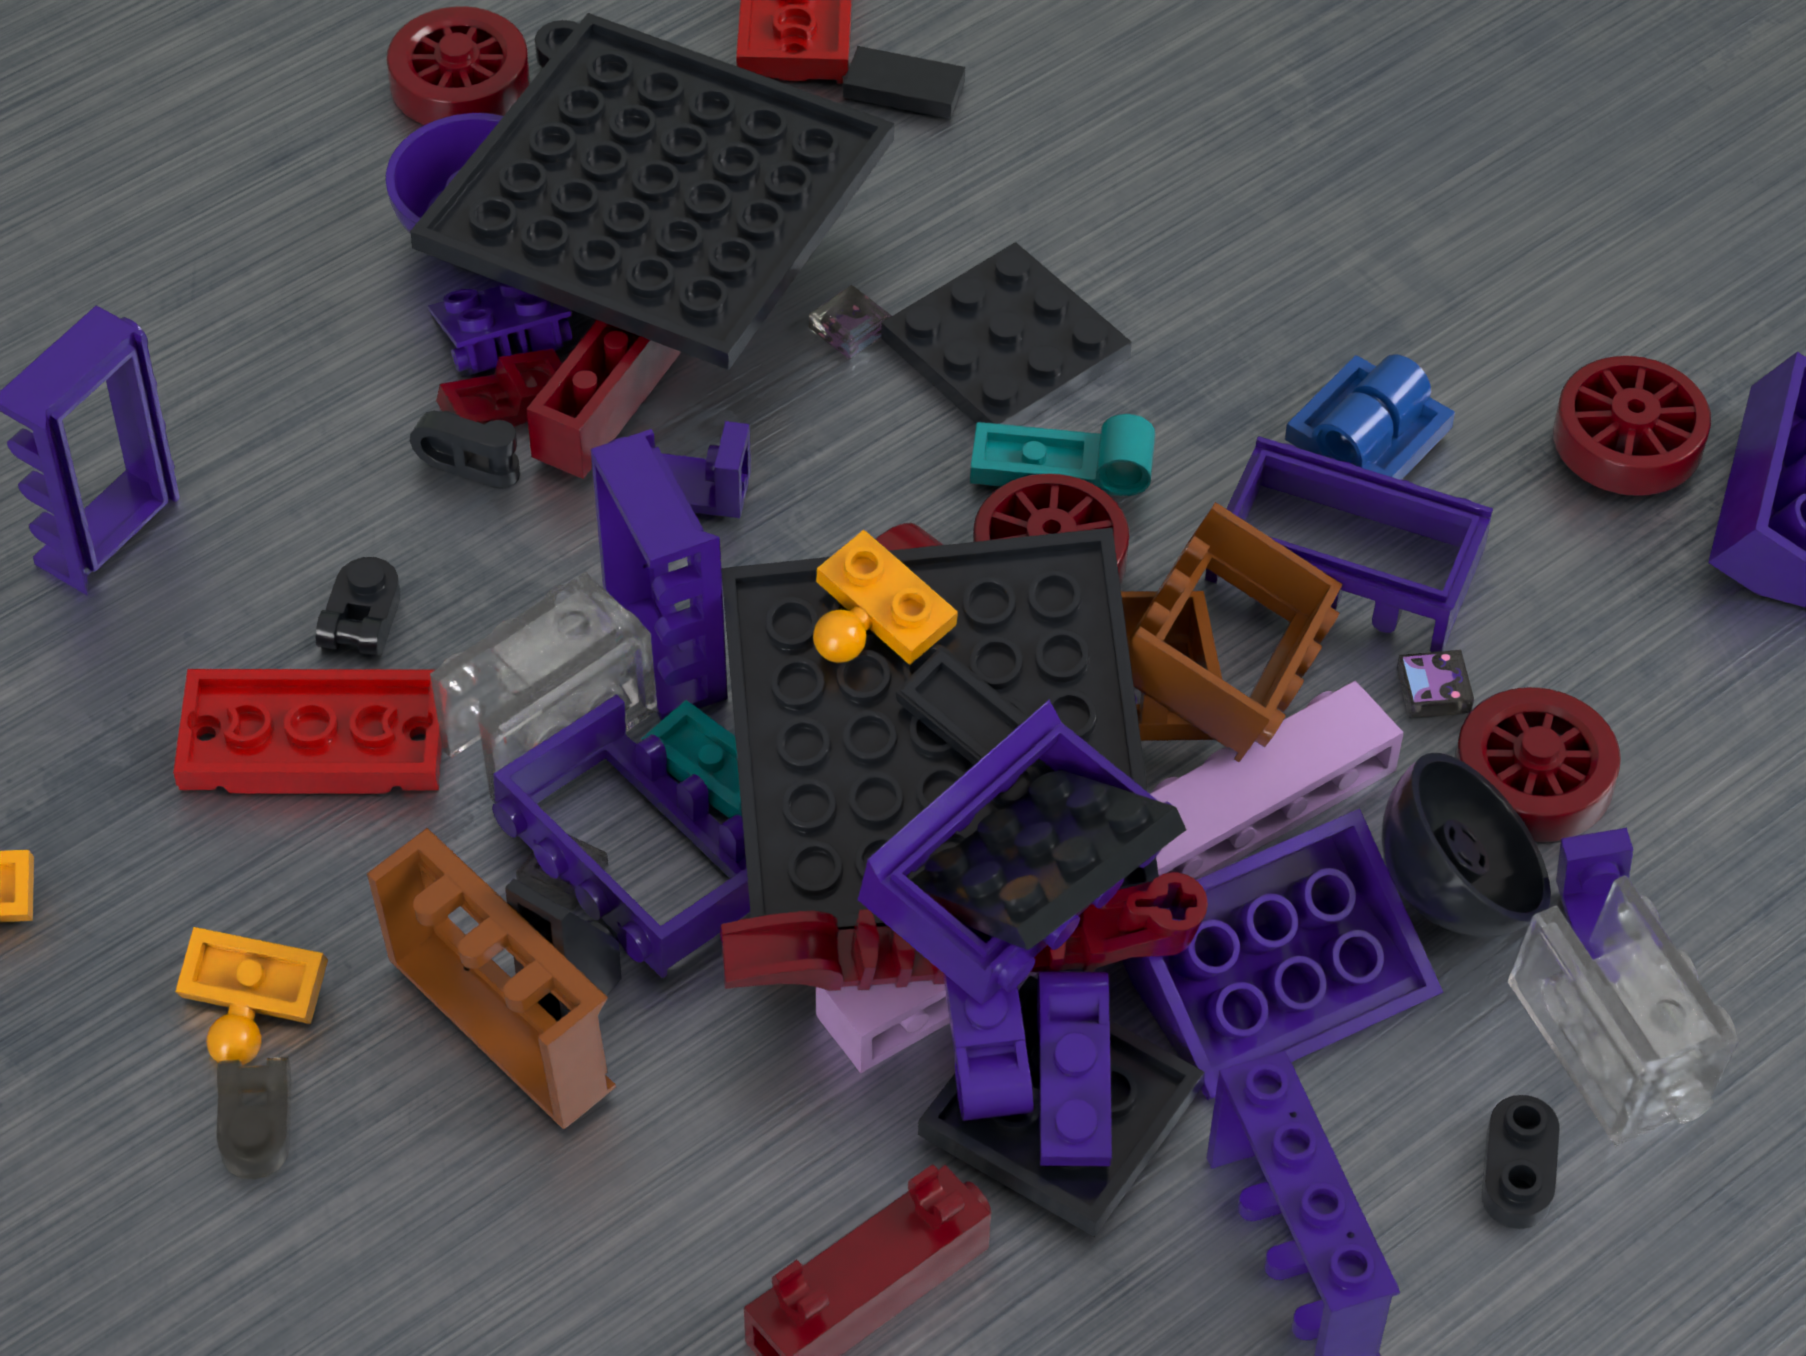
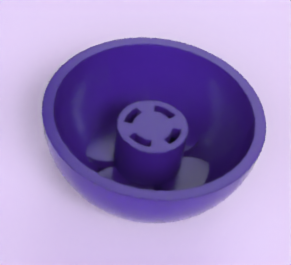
[385,113,504,233]

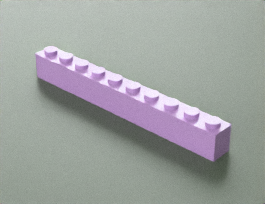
[816,680,1404,1073]

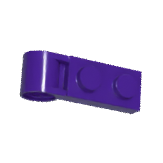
[943,924,1033,1121]
[1037,971,1112,1166]

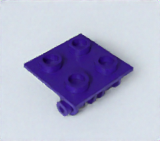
[428,282,572,375]

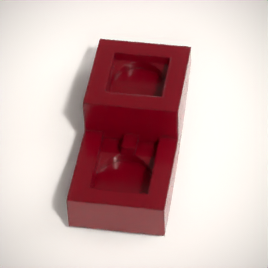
[436,348,562,427]

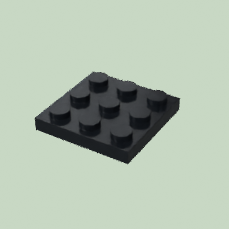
[881,242,1132,426]
[911,769,1187,950]
[918,975,1205,1237]

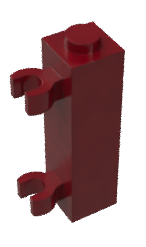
[744,1164,992,1356]

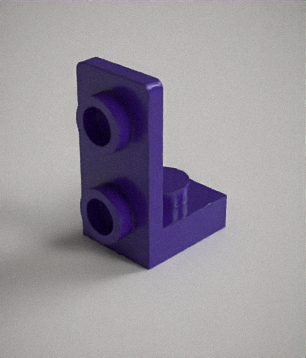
[662,421,751,518]
[1556,828,1654,992]

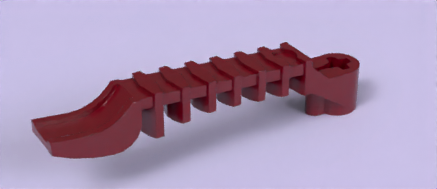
[720,872,1208,991]

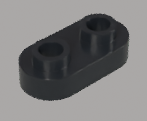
[1482,1095,1560,1229]

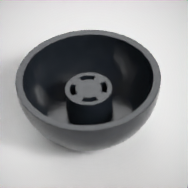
[1381,753,1551,936]

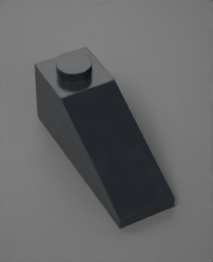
[505,878,622,1022]

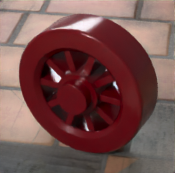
[387,6,530,125]
[1553,356,1711,495]
[973,474,1129,585]
[1454,687,1621,842]

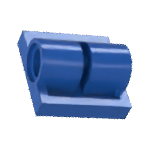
[1285,354,1455,479]

